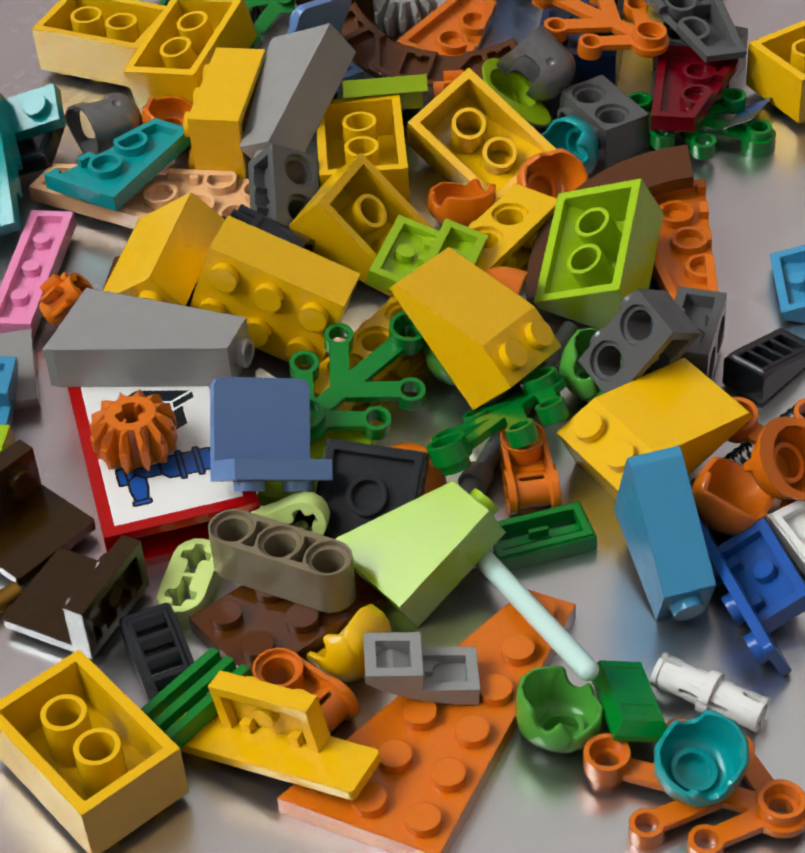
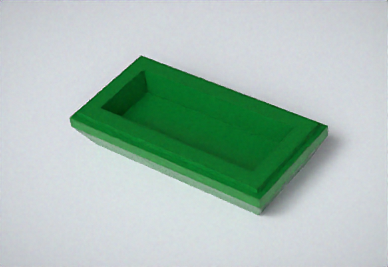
[591,660,667,743]

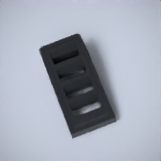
[722,328,805,404]
[119,603,207,702]

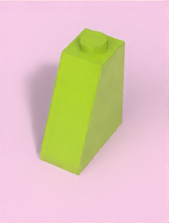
[336,481,506,627]

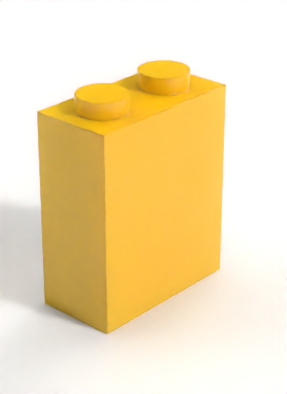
[103,192,225,306]

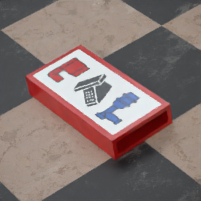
[67,386,260,566]

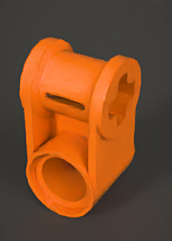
[500,421,562,516]
[252,647,360,733]

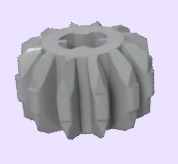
[373,0,438,38]

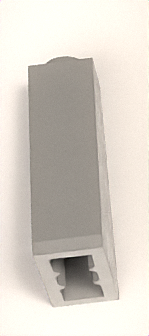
[239,23,356,160]
[43,288,255,387]

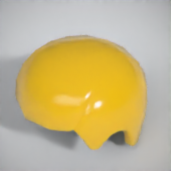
[306,604,392,683]

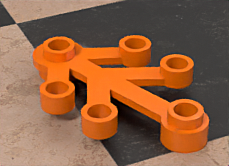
[532,0,670,61]
[583,718,805,853]

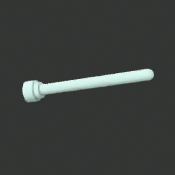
[474,547,599,681]

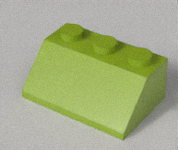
[534,178,664,330]

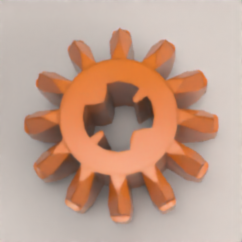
[90,389,178,475]

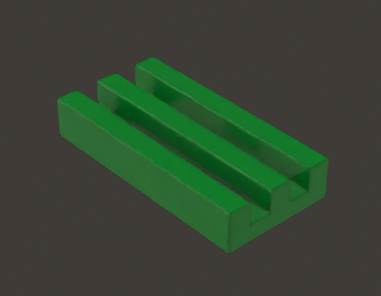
[493,501,597,571]
[141,647,252,748]

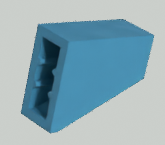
[614,445,716,621]

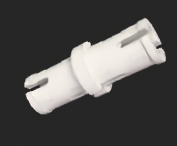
[650,652,771,733]

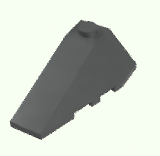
[645,0,747,63]

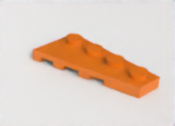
[652,178,718,300]

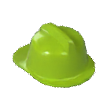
[482,58,551,126]

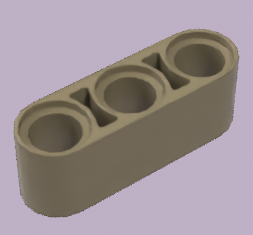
[208,509,357,613]

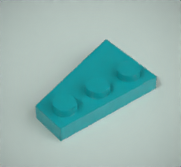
[44,118,191,212]

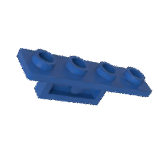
[698,515,805,677]

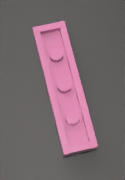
[0,210,76,337]

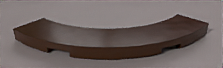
[341,2,518,95]
[526,144,694,308]

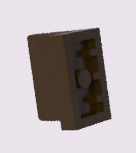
[0,439,96,585]
[2,535,150,659]

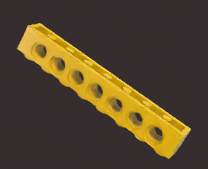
[310,184,557,423]

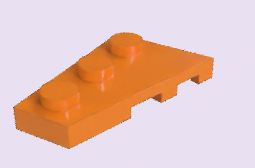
[396,0,497,56]

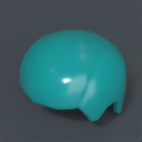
[541,115,599,175]
[654,710,749,807]

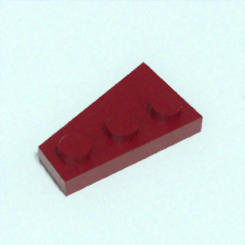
[651,46,743,133]

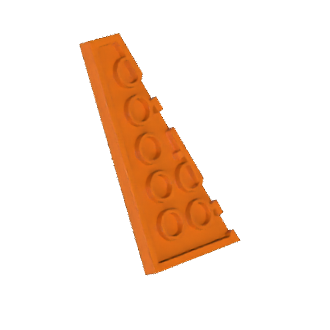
[277,590,576,853]

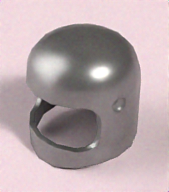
[496,25,576,102]
[65,92,142,155]

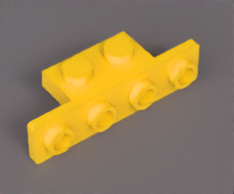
[166,670,381,800]

